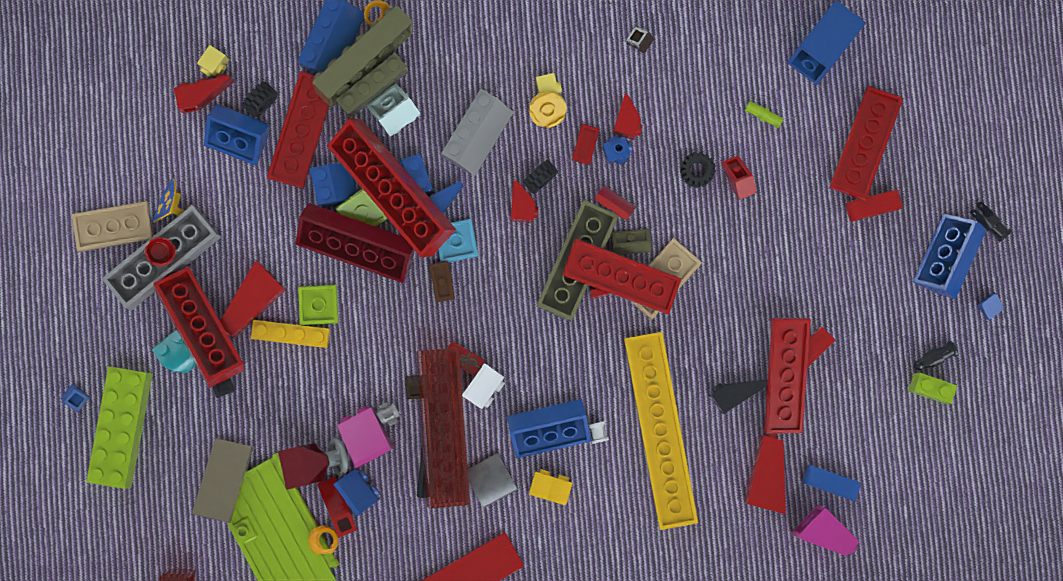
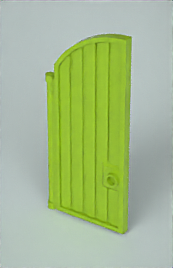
[226,453,340,581]

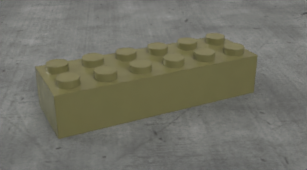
[312,6,413,108]
[536,200,618,322]

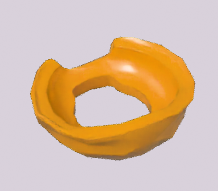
[364,0,391,26]
[308,525,339,555]

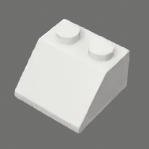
[462,364,505,409]

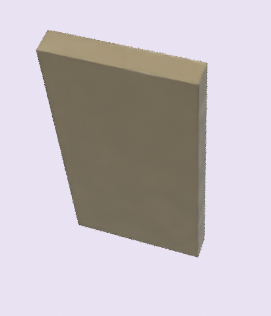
[192,438,253,523]

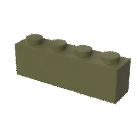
[336,53,409,118]

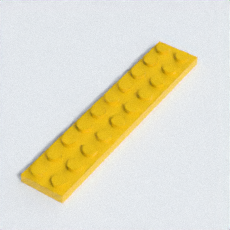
[624,332,698,530]

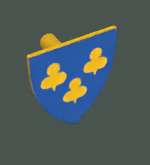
[153,178,185,223]

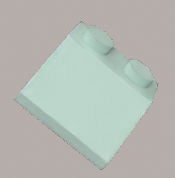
[366,83,420,137]

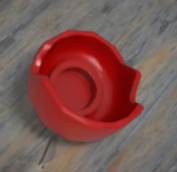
[145,237,176,267]

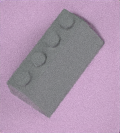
[441,89,514,176]

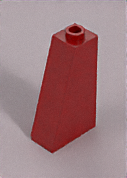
[220,261,286,337]
[744,434,786,514]

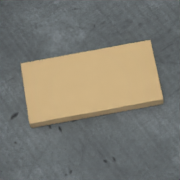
[72,201,154,252]
[630,238,702,320]

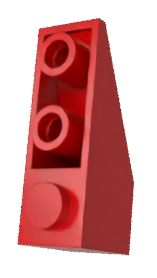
[174,74,234,114]
[317,476,357,538]

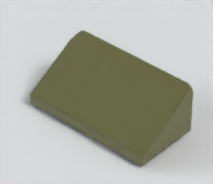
[611,229,651,255]

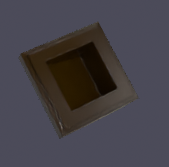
[625,26,654,53]
[405,375,426,400]

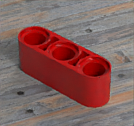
[845,190,903,222]

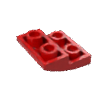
[595,186,636,220]

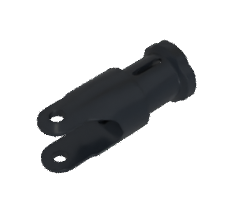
[970,202,1012,242]
[914,341,959,370]

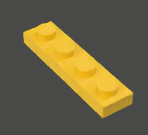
[251,320,330,348]

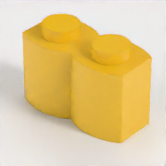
[528,469,573,505]

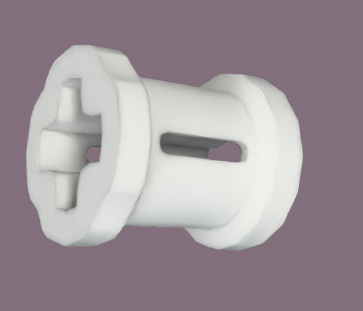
[588,421,609,444]

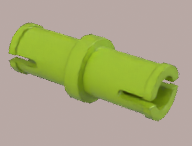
[744,100,784,128]

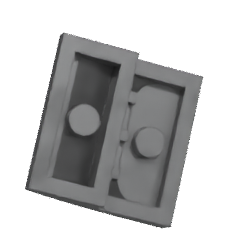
[464,453,518,508]

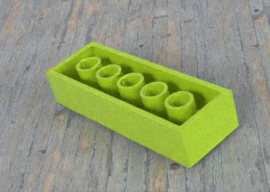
[86,366,153,489]

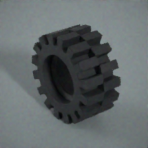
[243,82,278,117]
[680,152,716,188]
[523,160,559,194]

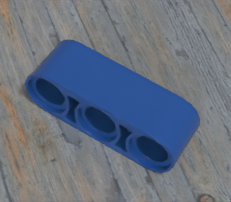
[802,465,862,502]

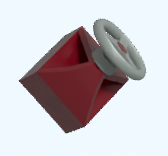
[278,438,348,490]

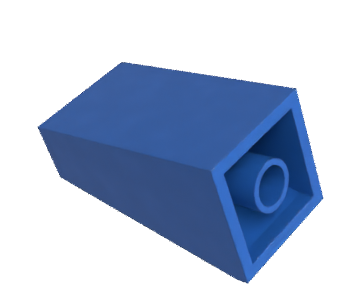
[787,0,866,85]

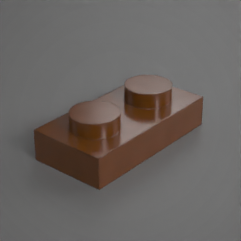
[429,261,455,303]

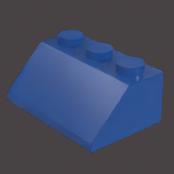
[203,104,270,166]

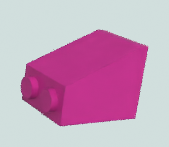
[337,406,395,468]
[791,505,860,556]

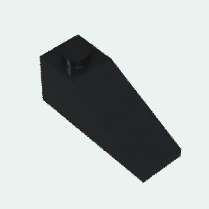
[709,379,768,414]

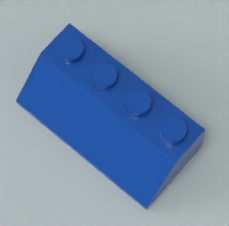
[297,0,364,74]
[913,214,986,299]
[506,399,591,459]

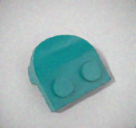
[152,330,196,373]

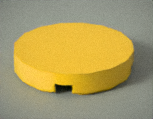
[529,91,567,128]

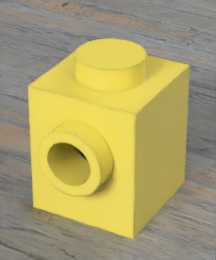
[197,45,229,78]
[536,73,562,93]

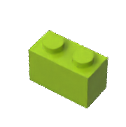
[908,373,957,404]

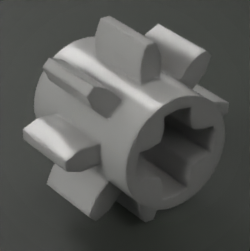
[377,402,401,426]

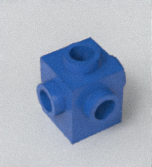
[602,136,633,165]

